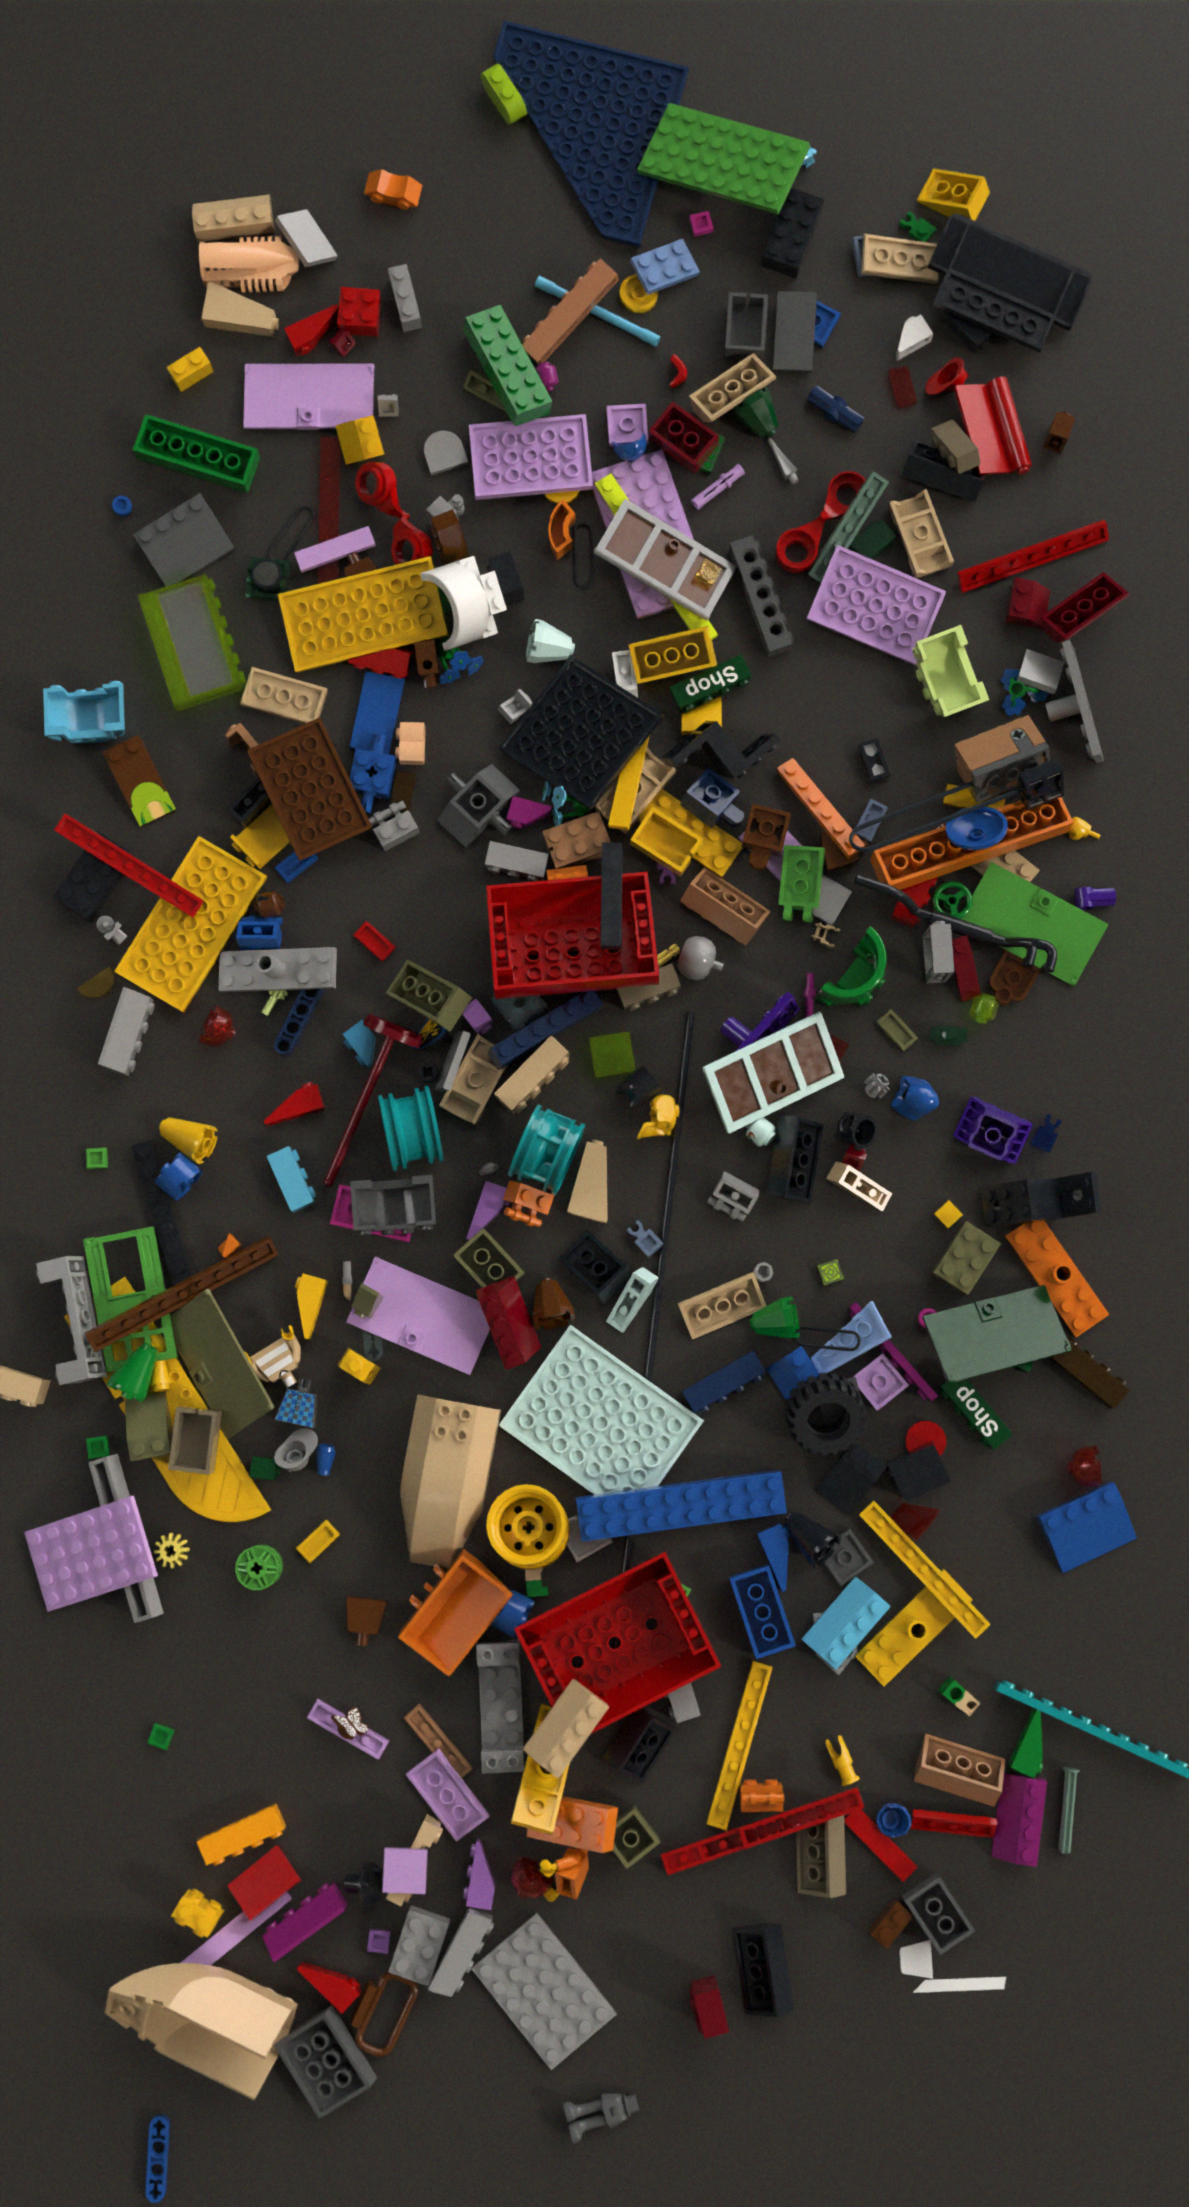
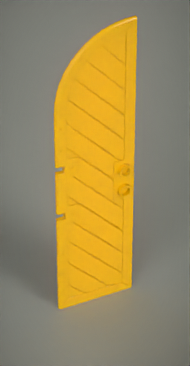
[64,1277,271,1522]

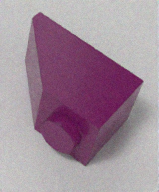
[506,796,552,829]

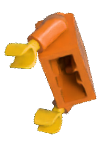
[540,1848,589,1902]

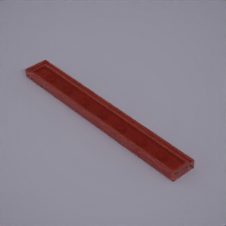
[318,437,341,584]

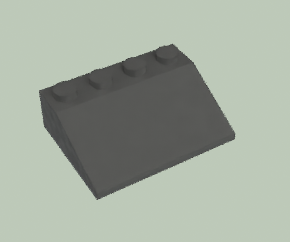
[133,493,235,590]
[274,2004,377,2119]

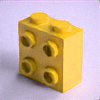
[171,1889,225,1938]

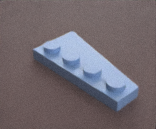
[811,1301,892,1374]

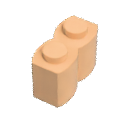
[395,722,425,765]

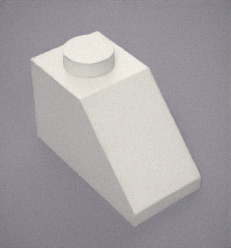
[896,315,933,361]

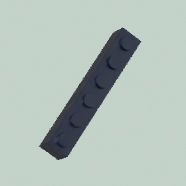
[488,991,603,1070]

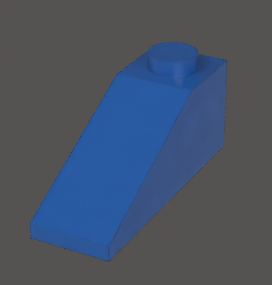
[757,1523,790,1592]

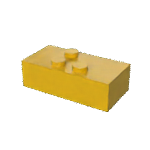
[628,625,717,684]

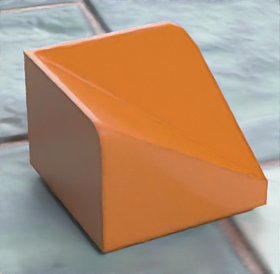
[218,1233,242,1258]

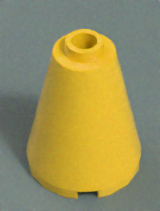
[159,1117,218,1164]

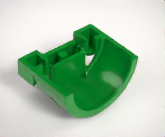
[816,926,886,1009]

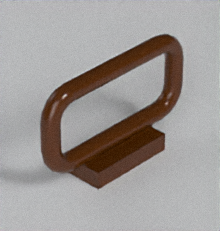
[350,1971,419,2057]

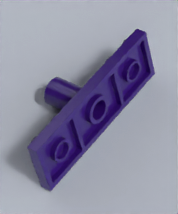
[707,991,799,1083]

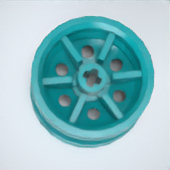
[378,1086,444,1172]

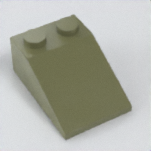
[125,1391,173,1461]

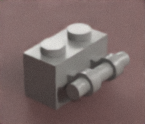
[426,494,465,526]
[369,800,420,851]
[707,1171,760,1222]

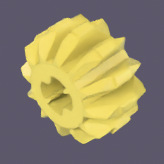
[154,1533,190,1569]

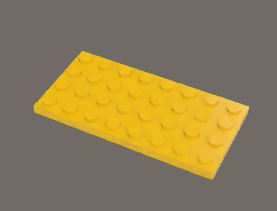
[278,556,449,673]
[114,836,268,1013]

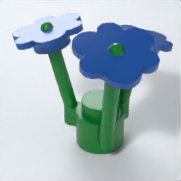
[436,638,484,684]

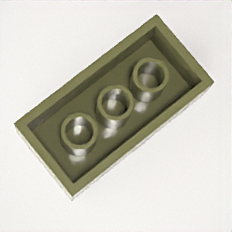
[386,959,472,1032]

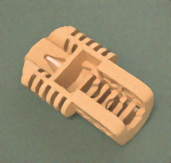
[199,236,300,293]

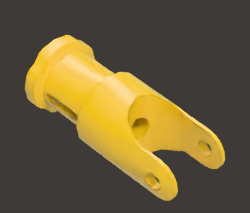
[826,1735,860,1786]

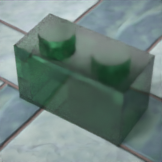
[849,519,896,560]

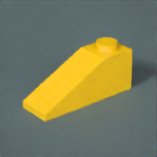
[295,1273,328,1340]

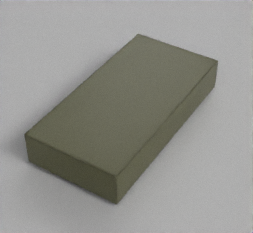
[876,1009,918,1052]

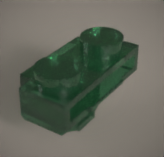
[930,1026,968,1047]

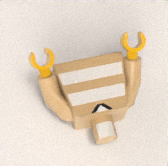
[244,1325,301,1389]

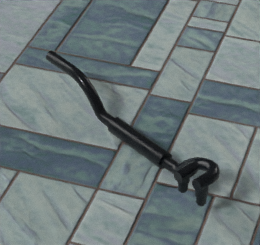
[854,874,1057,975]

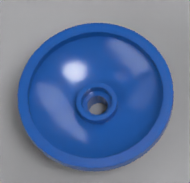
[946,806,1008,850]

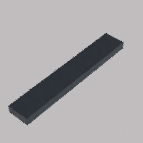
[601,842,623,950]

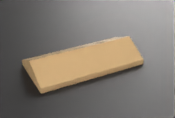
[678,1272,766,1339]

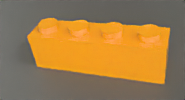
[197,1803,286,1866]

